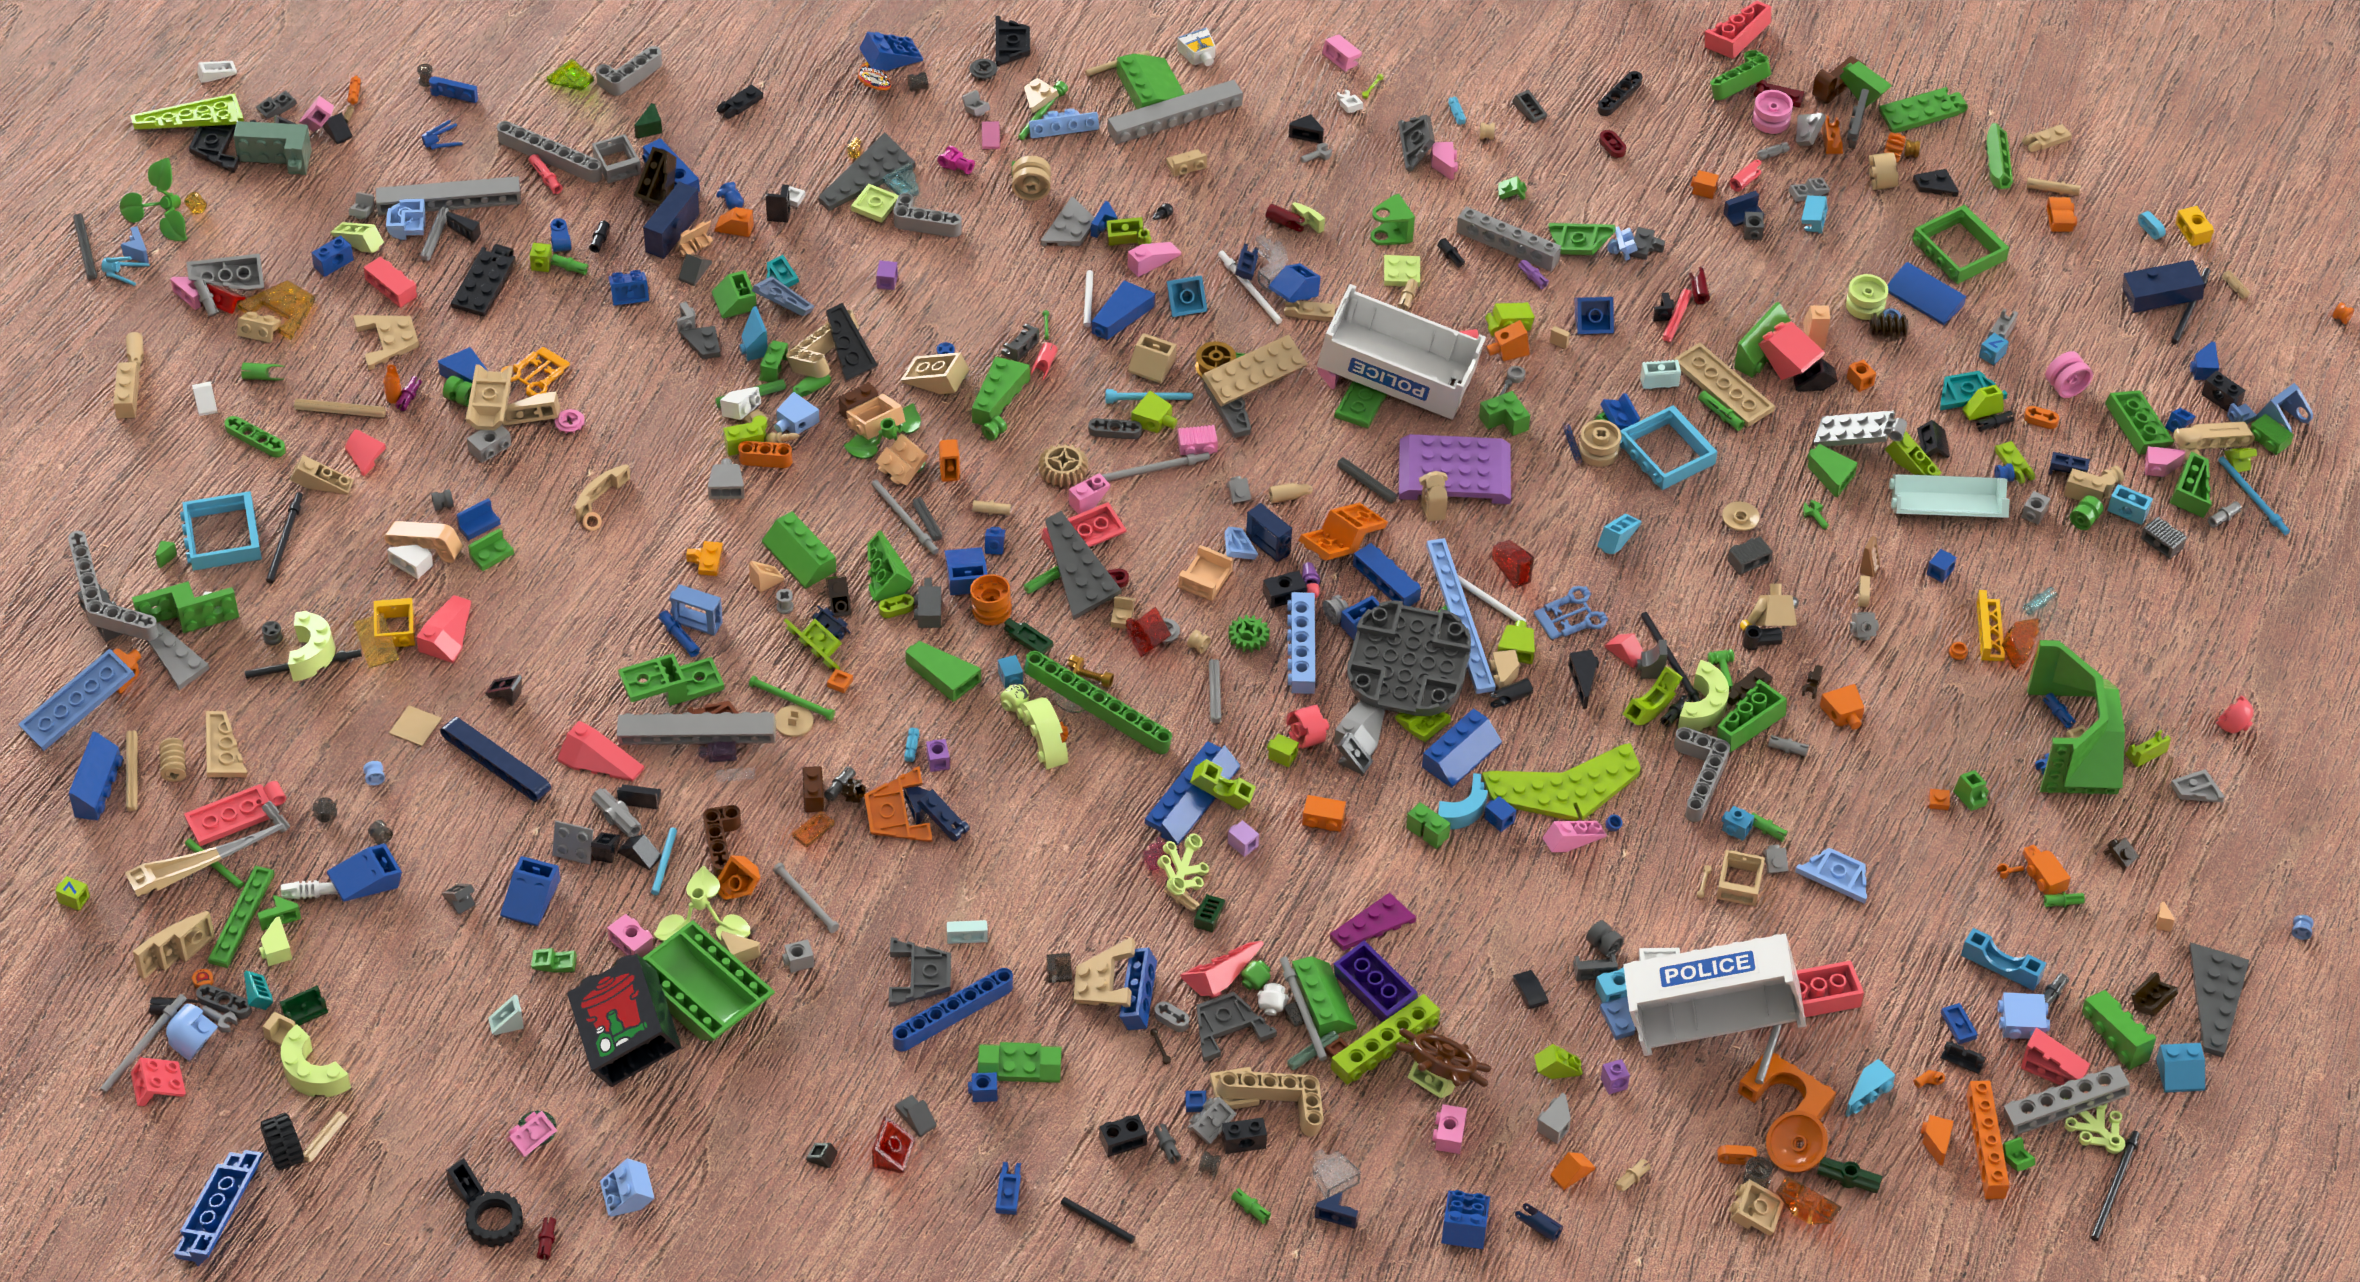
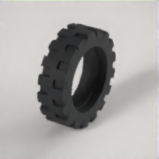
[465,1191,523,1247]

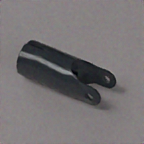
[1490,678,1533,708]
[150,997,199,1016]

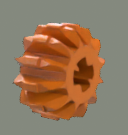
[1883,132,1906,163]

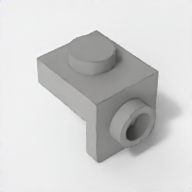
[962,90,990,116]
[349,192,374,219]
[677,302,696,333]
[1226,476,1251,504]
[1763,845,1788,874]

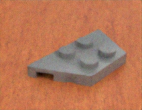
[1041,197,1095,246]

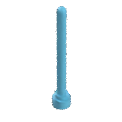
[1105,389,1194,404]

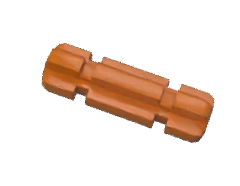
[347,76,361,105]

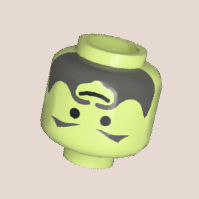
[1000,684,1029,712]

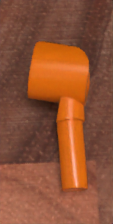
[1997,863,2024,879]

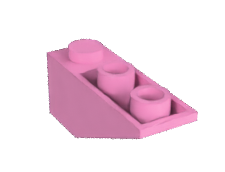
[1543,821,1607,852]

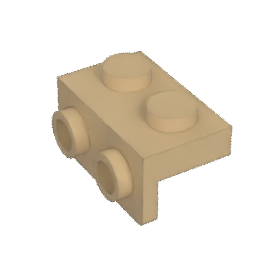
[237,312,281,343]

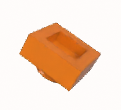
[827,669,853,693]
[1929,788,1950,810]

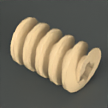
[159,738,186,782]

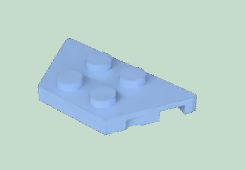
[1795,848,1867,904]

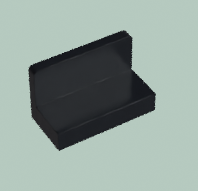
[766,184,791,223]
[1917,420,1950,458]
[617,784,661,809]

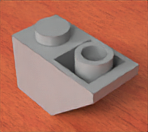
[1537,1093,1571,1144]

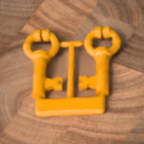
[501,347,570,397]

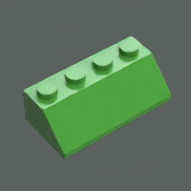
[1734,302,1791,378]
[762,511,836,589]
[1292,956,1357,1038]

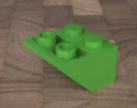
[712,270,757,318]

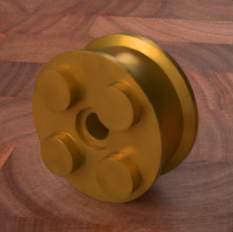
[1196,341,1236,380]

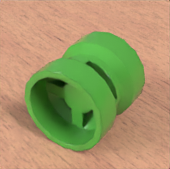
[981,415,1007,441]

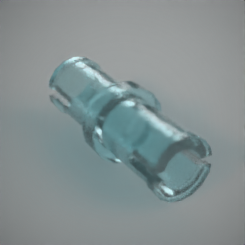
[2023,587,2057,615]

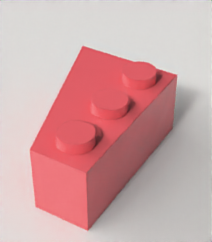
[2021,1027,2090,1086]

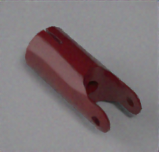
[1265,204,1305,232]
[1689,266,1710,305]

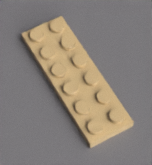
[1202,334,1308,407]
[1673,343,1775,427]

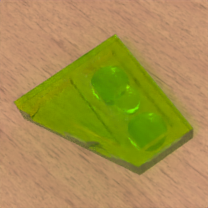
[546,58,595,91]

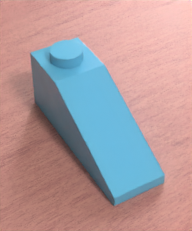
[1597,513,1642,554]

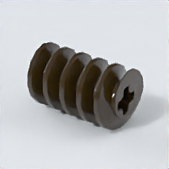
[1870,312,1908,337]

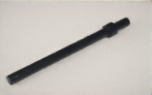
[2171,268,2211,344]
[266,492,303,583]
[245,649,362,678]

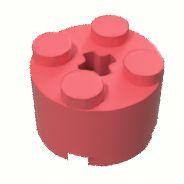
[1287,705,1329,749]

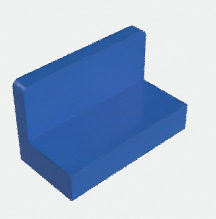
[456,498,501,541]

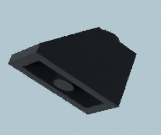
[1793,358,1838,392]

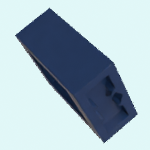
[1246,503,1292,562]

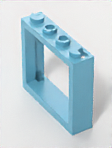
[1620,405,1718,490]
[180,491,262,571]

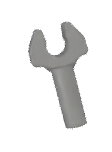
[1300,143,1332,163]
[202,1005,238,1032]

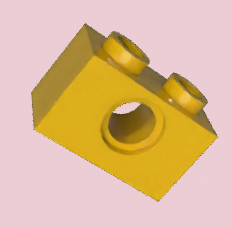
[2175,206,2214,247]

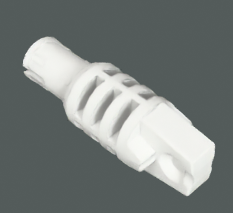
[281,880,338,900]

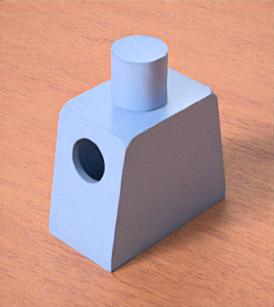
[774,392,820,434]

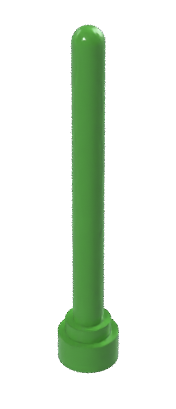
[1018,81,1068,140]

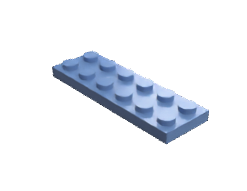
[18,649,135,751]

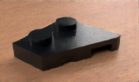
[1913,169,1959,197]

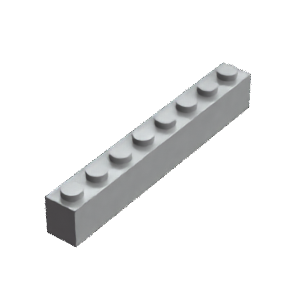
[1108,80,1243,144]
[376,176,521,216]
[617,712,776,745]

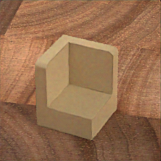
[263,1012,296,1046]

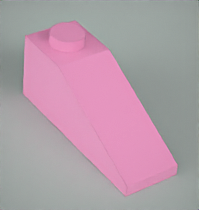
[1128,242,1181,277]

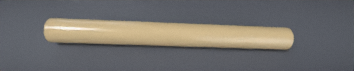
[1085,50,1150,77]

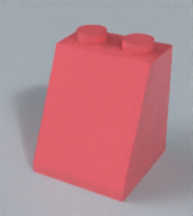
[1758,321,1825,380]

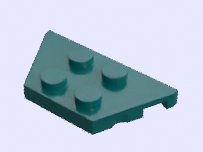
[1940,371,2008,411]

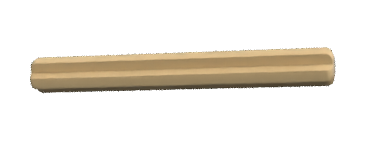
[294,399,386,418]
[126,730,138,812]

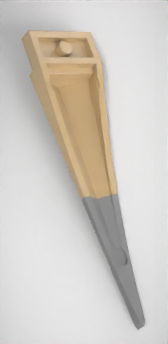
[125,823,285,897]

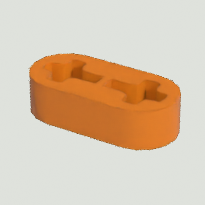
[2024,406,2059,429]
[1717,1145,1757,1165]

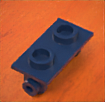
[812,606,851,640]

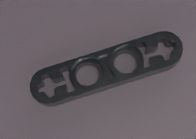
[1598,71,1643,116]

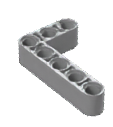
[1674,727,1730,822]

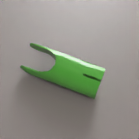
[241,362,285,381]
[791,374,831,397]

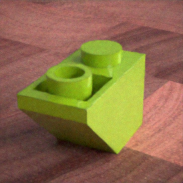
[1962,385,2004,420]
[1534,1044,1583,1079]

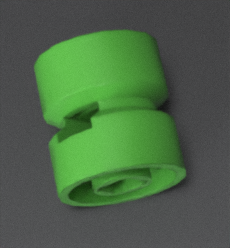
[442,376,472,407]
[2069,495,2104,530]

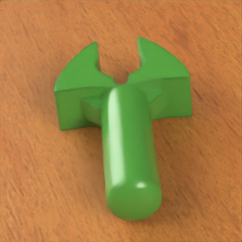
[1803,500,1829,529]

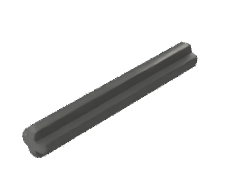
[1337,457,1397,503]

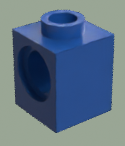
[1927,549,1957,583]
[1484,796,1516,832]
[968,1072,997,1102]

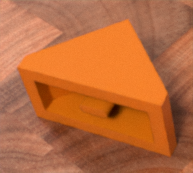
[1550,1152,1596,1190]

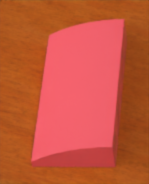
[1042,502,1126,553]

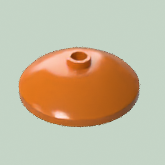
[1766,1111,1828,1173]

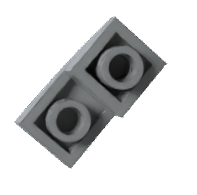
[1788,178,1830,202]

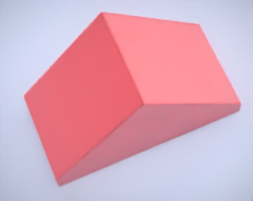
[1605,633,1644,669]

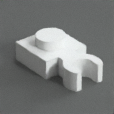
[1337,90,1363,113]

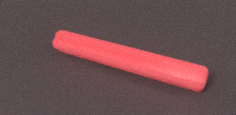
[1662,289,1692,343]

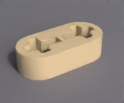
[1858,575,1870,607]

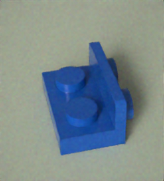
[1600,393,1640,430]

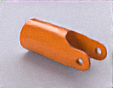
[383,364,402,404]

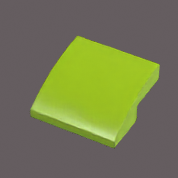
[1395,712,1451,742]

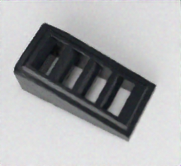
[446,212,481,243]

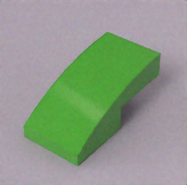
[531,948,577,972]

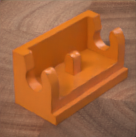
[1822,116,1843,154]

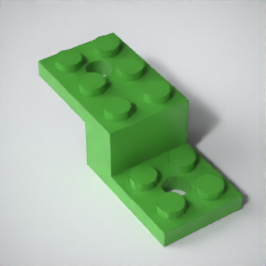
[132,581,239,633]
[618,653,725,706]

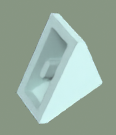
[488,995,524,1035]

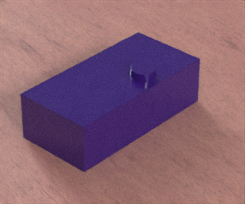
[1334,940,1418,1022]

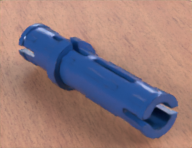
[658,610,700,657]

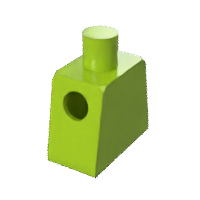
[1131,391,1178,433]
[1498,620,1535,664]

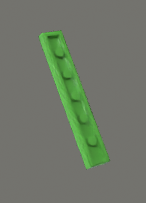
[208,865,275,968]

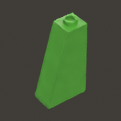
[905,641,981,702]

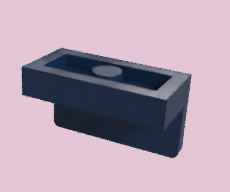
[1723,191,1764,227]

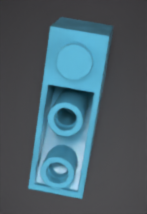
[1845,1059,1895,1117]

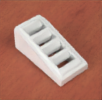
[197,61,237,83]

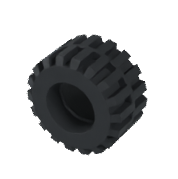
[260,1113,304,1171]

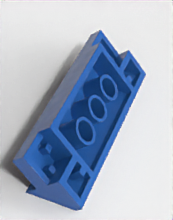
[1145,741,1240,846]
[174,1150,264,1266]

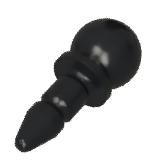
[1152,203,1173,220]

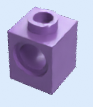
[876,260,898,290]
[926,739,950,772]
[1600,1059,1630,1094]

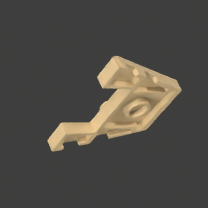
[353,315,419,370]
[1074,938,1136,1007]

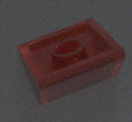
[872,1116,915,1173]

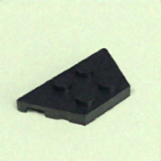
[995,16,1030,66]

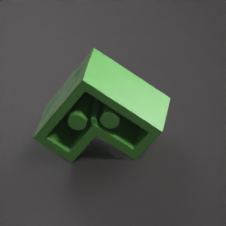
[1479,391,1531,436]

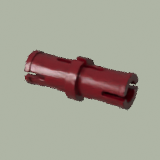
[536,1217,556,1260]

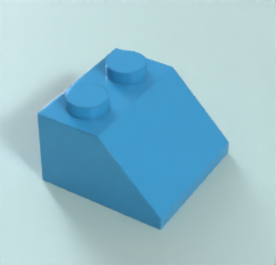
[2156,1043,2205,1093]

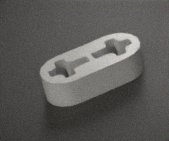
[1154,1001,1189,1032]

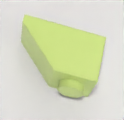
[259,917,292,966]

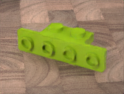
[783,618,842,670]

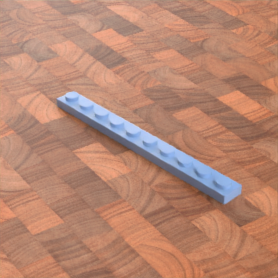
[1426,538,1496,694]

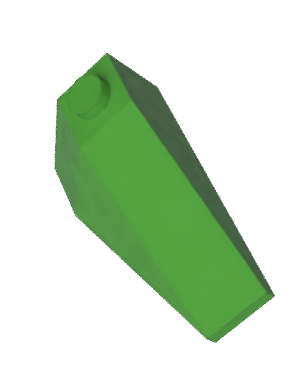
[867,530,914,601]

